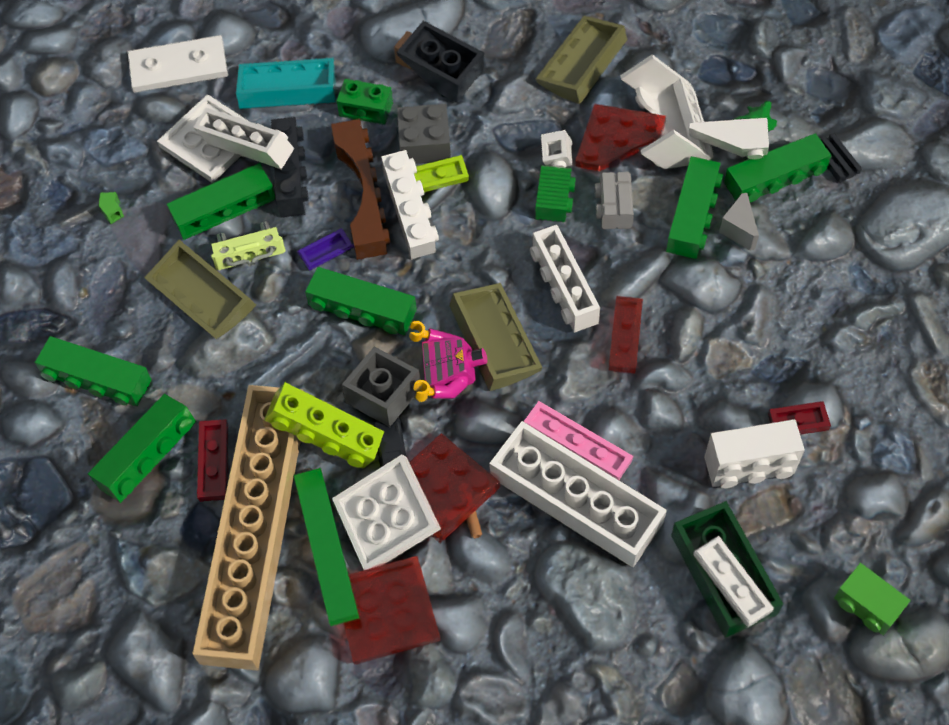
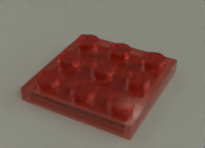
[409,433,501,543]
[344,556,441,665]

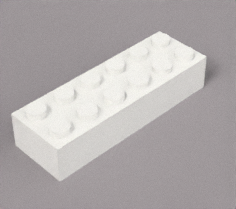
[490,421,667,567]

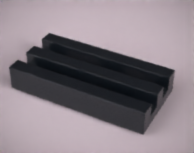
[821,133,862,183]

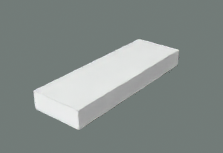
[693,536,774,627]

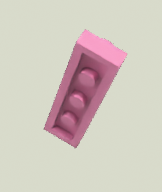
[524,401,633,480]

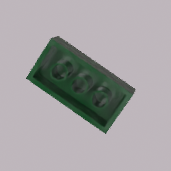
[671,501,783,638]

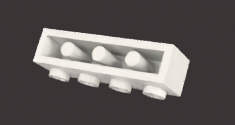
[193,107,294,169]
[381,150,439,259]
[530,225,600,333]

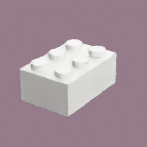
[704,419,805,488]

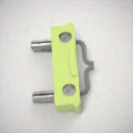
[211,221,286,270]

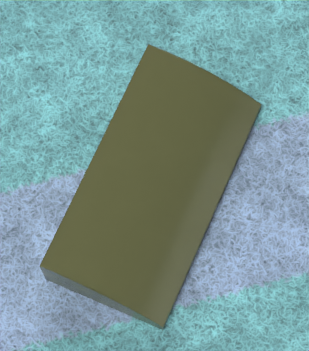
[536,16,627,104]
[144,240,256,339]
[449,283,542,391]

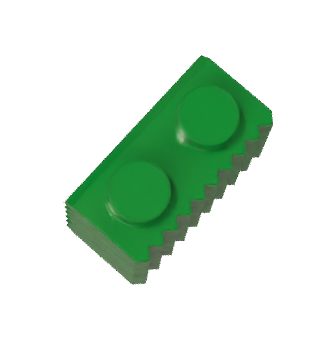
[535,165,576,222]

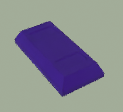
[297,228,354,271]

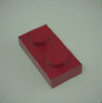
[768,401,831,435]

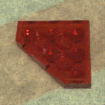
[575,104,666,171]

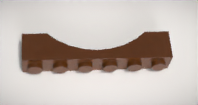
[331,119,390,260]

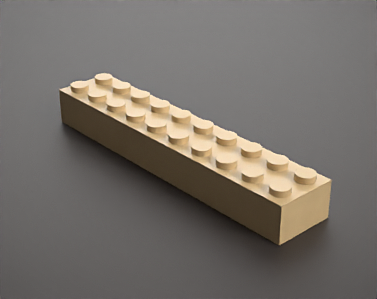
[193,385,303,671]

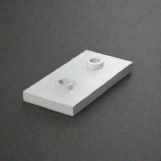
[128,35,228,93]

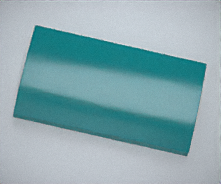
[236,58,335,109]

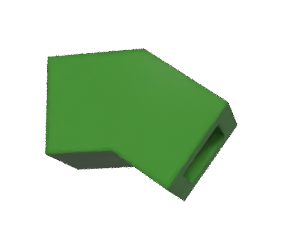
[99,192,124,224]

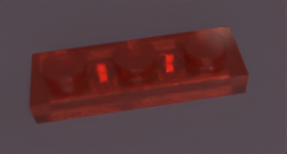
[608,296,643,373]

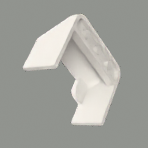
[620,55,714,169]

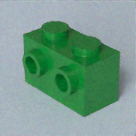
[336,79,393,125]

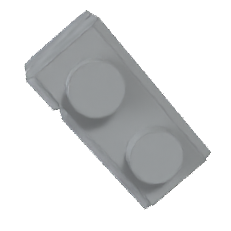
[595,172,634,229]

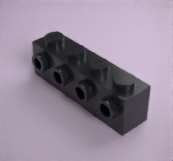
[271,117,309,218]

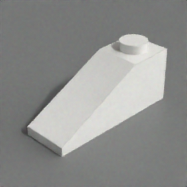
[689,118,769,159]

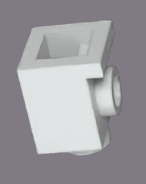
[541,130,572,168]

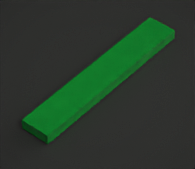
[294,468,359,626]

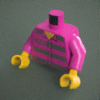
[409,321,487,402]

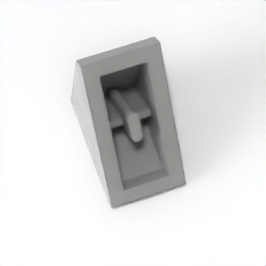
[719,193,759,250]

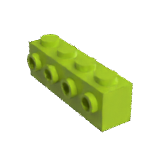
[264,382,384,469]

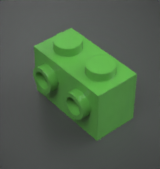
[834,563,911,636]

